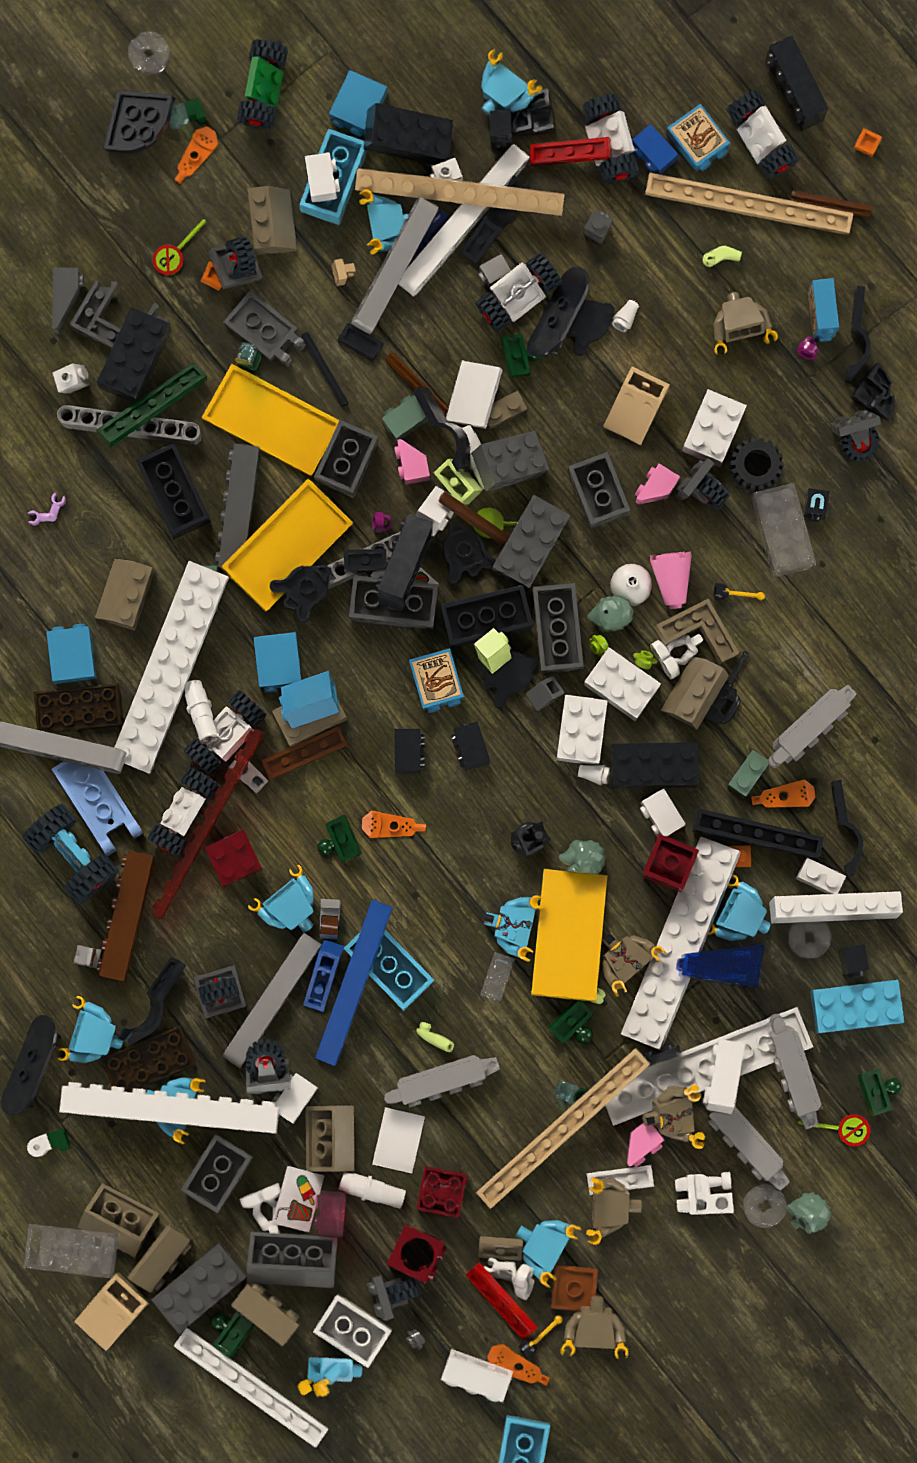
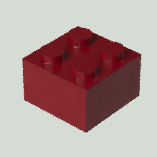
[205,829,263,888]

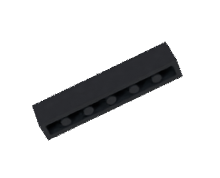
[692,808,824,860]

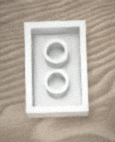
[682,389,747,467]
[584,648,661,721]
[556,695,607,765]
[703,1039,745,1114]
[313,1294,392,1368]

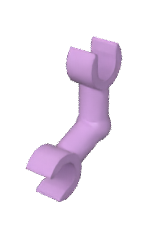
[28,493,66,526]

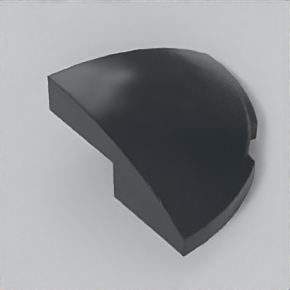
[512,88,556,136]
[850,362,895,420]

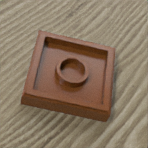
[551,1264,598,1311]

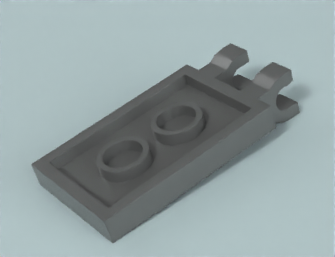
[224,291,306,368]

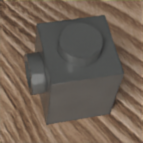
[583,210,612,244]
[526,676,565,711]

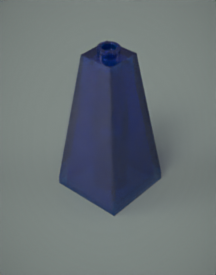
[676,944,764,989]

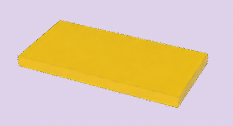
[202,364,339,477]
[220,478,353,612]
[531,869,607,1002]

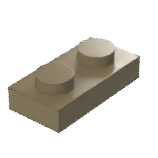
[487,391,527,429]
[478,1236,523,1261]

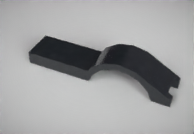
[460,175,531,265]
[845,286,871,382]
[413,387,471,472]
[831,780,863,877]
[117,957,186,1045]

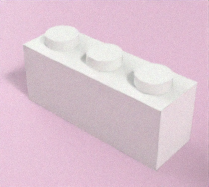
[441,1349,513,1402]

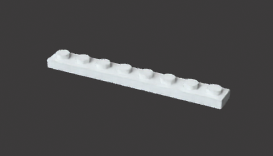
[174,1328,328,1448]

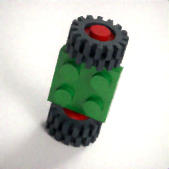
[237,39,288,129]

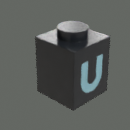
[803,488,830,522]

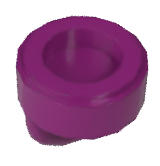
[797,336,819,360]
[372,512,393,533]

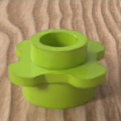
[589,635,609,657]
[633,651,658,669]

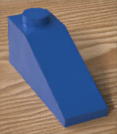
[303,940,345,1012]

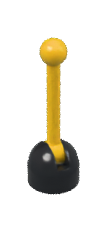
[714,583,765,600]
[518,1315,563,1359]

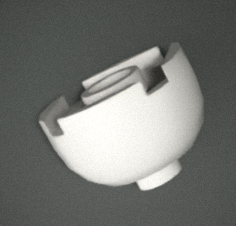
[610,564,652,606]

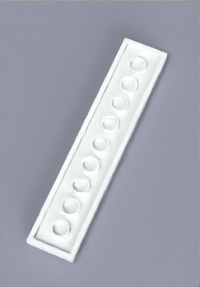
[114,561,229,774]
[621,837,741,1050]
[605,1007,813,1126]

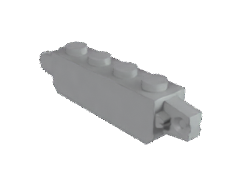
[768,685,856,768]
[767,1013,822,1129]
[384,1055,500,1108]
[702,1097,790,1190]

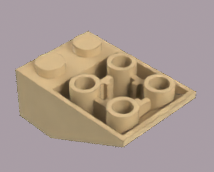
[603,367,670,445]
[74,1272,150,1351]

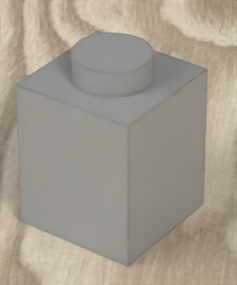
[478,254,511,289]

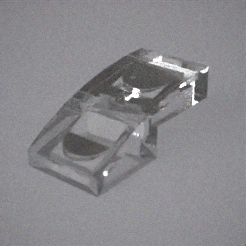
[480,952,515,1002]

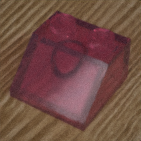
[314,1190,347,1237]

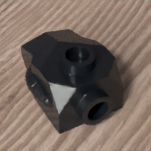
[511,821,551,857]

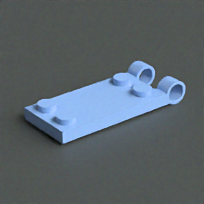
[52,762,143,856]

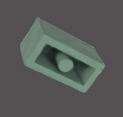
[382,395,428,442]
[727,750,768,799]

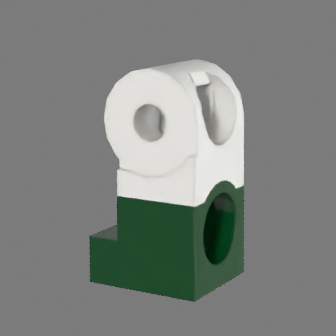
[27,1128,72,1157]

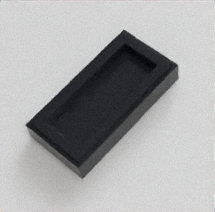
[337,323,384,362]

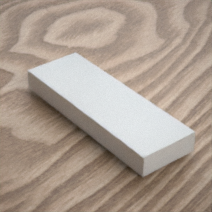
[587,1165,654,1195]

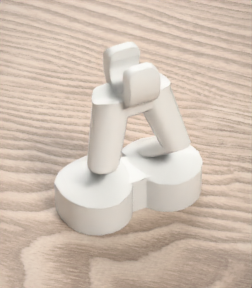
[650,634,703,680]
[239,1183,281,1234]
[484,1258,534,1300]

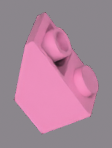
[394,439,430,485]
[635,464,680,505]
[626,1122,664,1167]

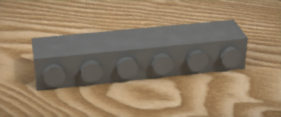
[215,444,261,571]

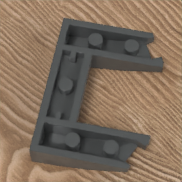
[70,281,168,349]

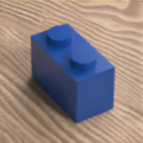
[632,124,678,175]

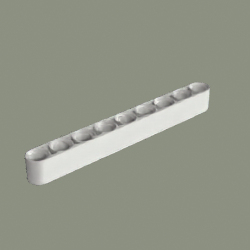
[398,144,530,296]

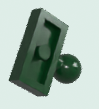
[500,333,542,378]
[317,815,363,863]
[547,1000,594,1044]
[857,1069,902,1117]
[210,1311,255,1359]

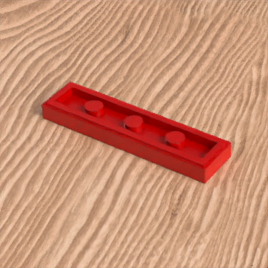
[530,137,611,167]
[465,1262,538,1340]

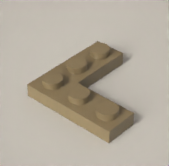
[654,599,739,664]

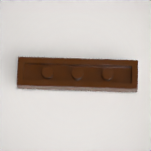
[261,726,348,780]

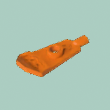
[174,126,218,184]
[751,779,815,808]
[362,811,426,838]
[487,1344,550,1385]

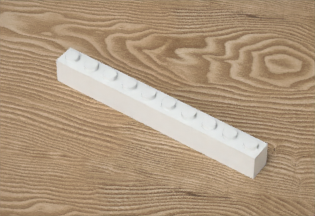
[60,1082,280,1133]

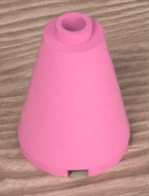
[650,551,692,609]

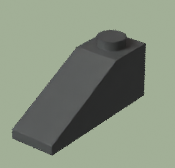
[52,268,84,334]

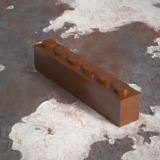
[97,850,155,982]

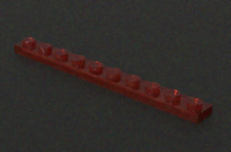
[152,728,265,920]

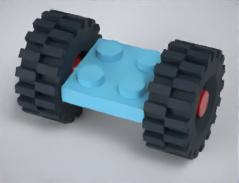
[22,803,119,905]

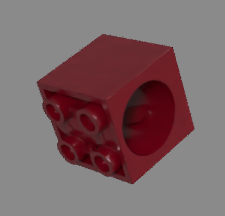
[641,834,699,893]
[416,1166,467,1218]
[386,1223,447,1283]

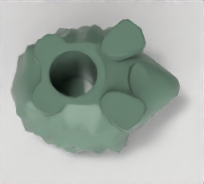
[587,596,634,632]
[559,840,606,874]
[786,1192,831,1234]

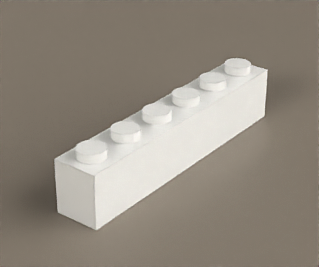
[769,892,903,923]

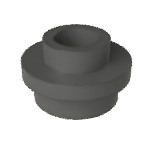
[405,1329,425,1350]

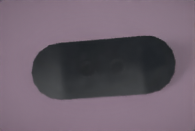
[527,267,590,356]
[1,1015,61,1116]

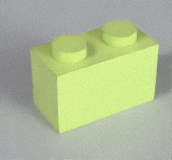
[434,459,483,504]
[474,628,512,674]

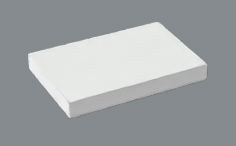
[446,361,502,429]

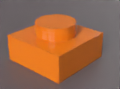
[854,128,882,157]
[200,261,222,290]
[729,845,751,868]

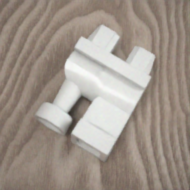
[675,1172,734,1215]

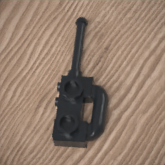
[704,651,749,725]
[604,1043,682,1076]

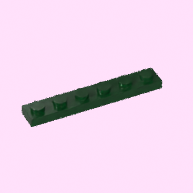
[96,363,207,448]

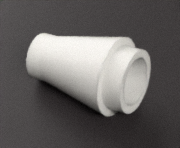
[612,300,639,332]
[578,765,611,786]

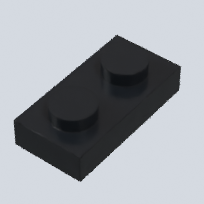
[344,549,387,572]

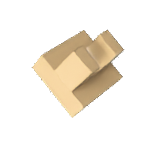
[331,259,356,286]

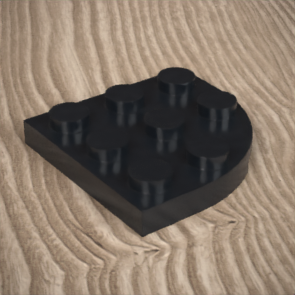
[104,90,176,153]

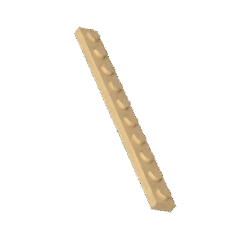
[355,168,565,216]
[645,173,853,235]
[476,1048,650,1209]

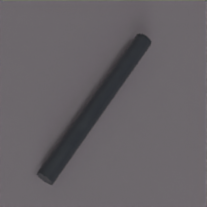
[301,332,349,407]

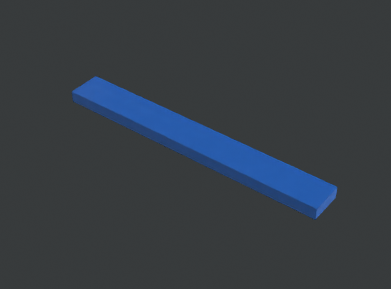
[315,899,393,1066]

